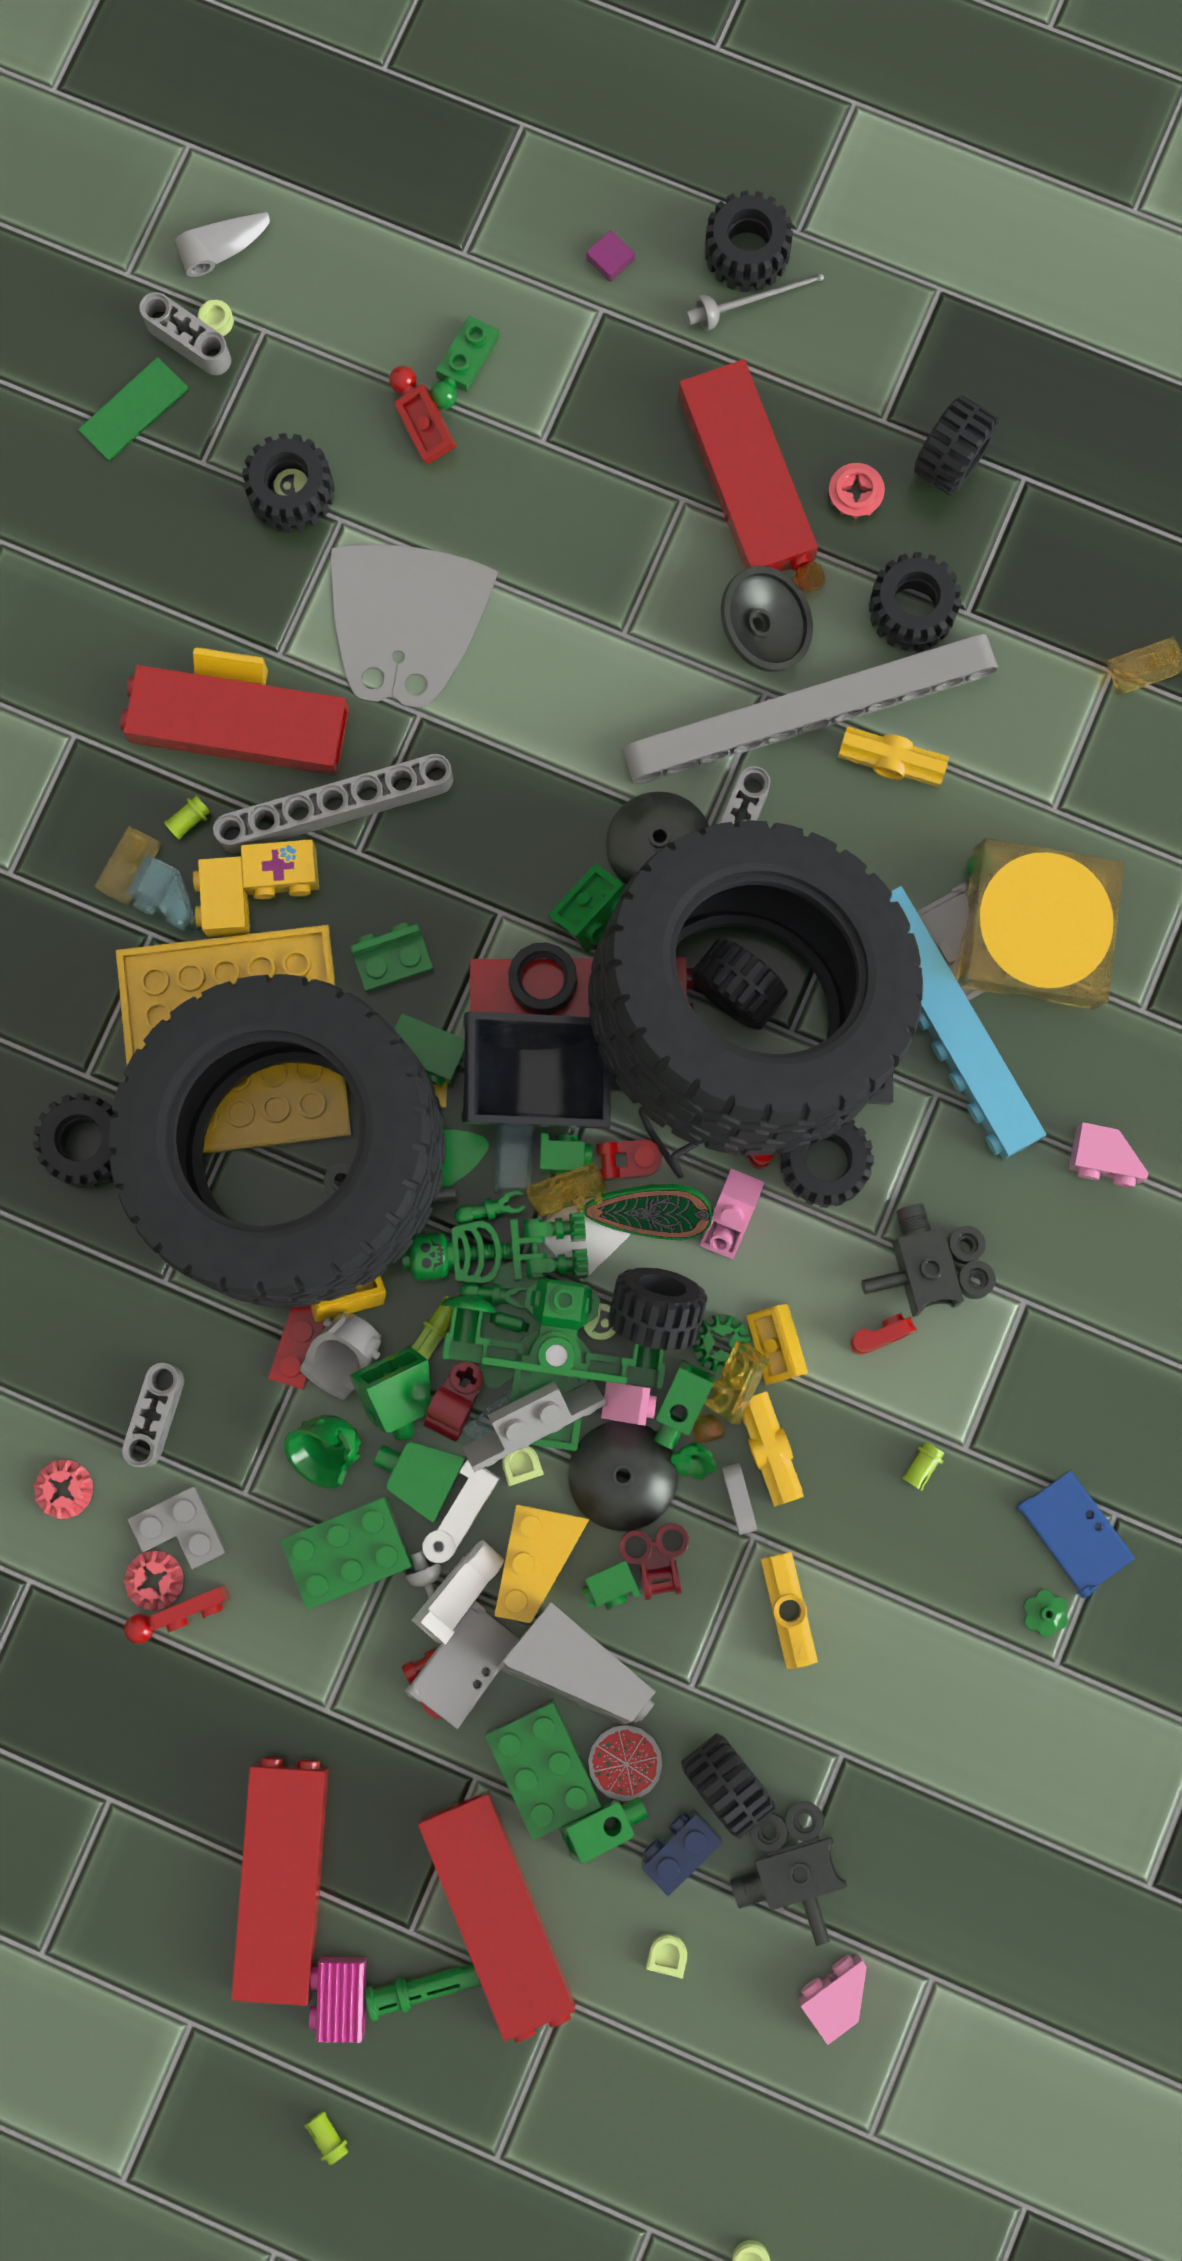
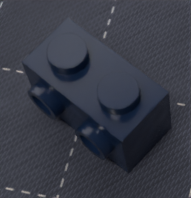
[641,1808,723,1896]

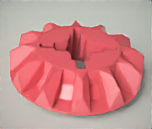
[828,463,885,519]
[33,1460,93,1519]
[123,1551,184,1611]

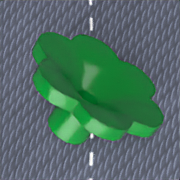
[671,1442,717,1479]
[1023,1590,1068,1638]

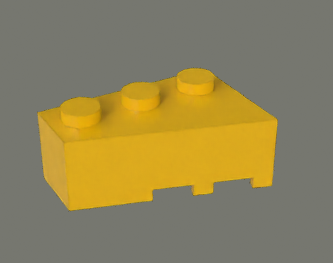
[494,1504,589,1623]

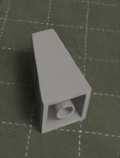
[497,1603,656,1725]

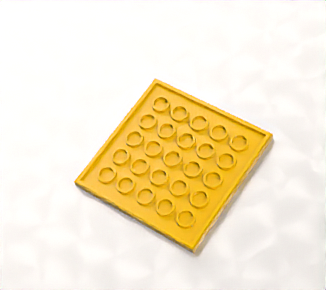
[116,925,352,1154]

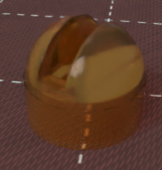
[794,561,825,592]
[694,1414,724,1443]

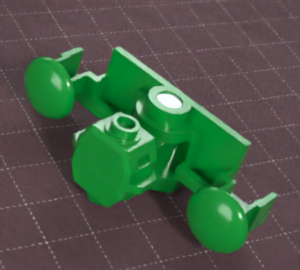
[441,1279,666,1451]

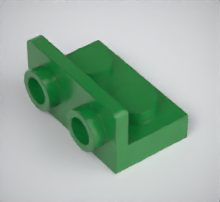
[548,863,626,952]
[350,922,434,993]

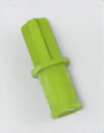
[411,1295,453,1360]

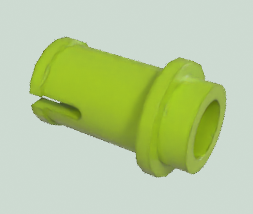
[164,795,211,839]
[902,1442,944,1491]
[304,2111,348,2166]

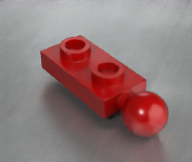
[389,366,457,465]
[124,1585,231,1644]

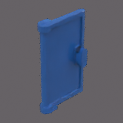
[1016,1470,1135,1598]

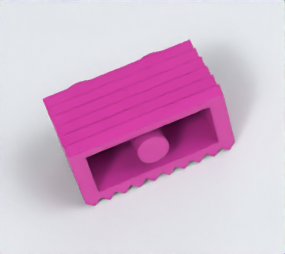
[309,1956,367,2043]

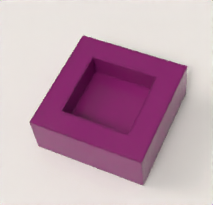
[586,230,635,282]

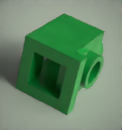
[540,1133,592,1174]
[581,1560,641,1610]

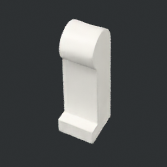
[422,1459,501,1563]
[411,1540,504,1645]

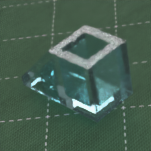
[127,855,198,930]

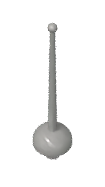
[685,274,824,331]
[405,1550,441,1598]

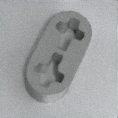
[721,1462,757,1535]

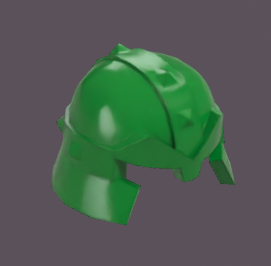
[284,1415,361,1489]

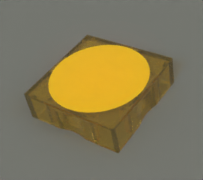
[957,838,1125,1009]

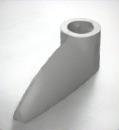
[175,212,270,277]

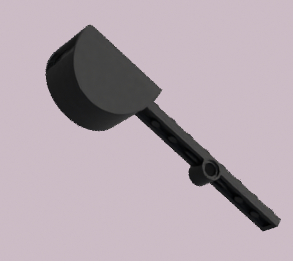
[461,1012,893,1129]

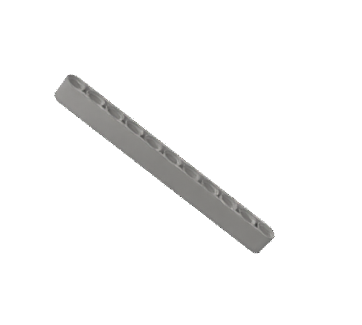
[622,634,998,784]

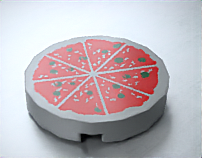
[588,1724,663,1801]

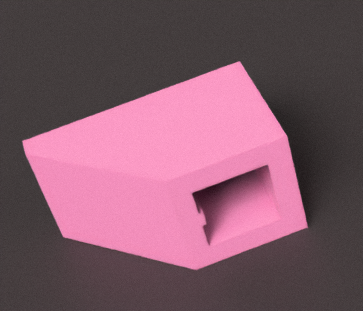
[1068,1122,1148,1188]
[700,1169,765,1259]
[601,1382,657,1425]
[798,1953,867,2045]

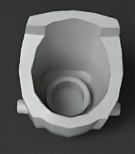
[300,1311,381,1400]

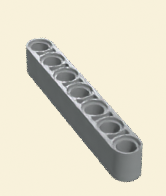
[213,754,453,853]

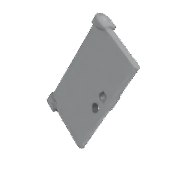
[916,882,1015,1001]
[404,1601,519,1730]

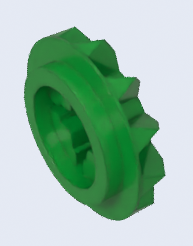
[692,1314,751,1373]

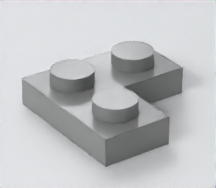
[127,1486,227,1569]

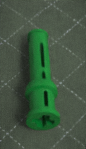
[364,1962,482,2022]

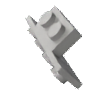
[462,1380,607,1472]

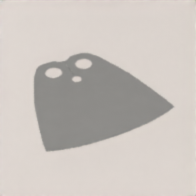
[331,544,498,708]

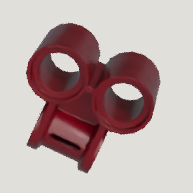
[423,1362,483,1442]
[619,1523,689,1600]

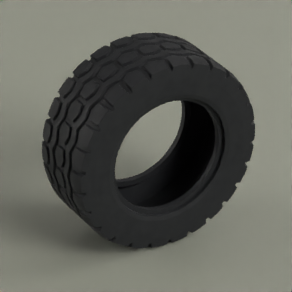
[588,820,923,1156]
[109,974,446,1307]

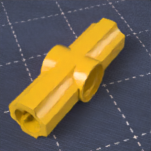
[838,726,949,788]
[737,1391,804,1507]
[760,1551,818,1670]

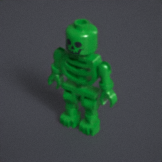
[402,1191,589,1309]

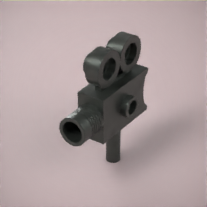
[861,1204,996,1317]
[730,1801,847,1946]

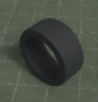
[508,942,577,1014]

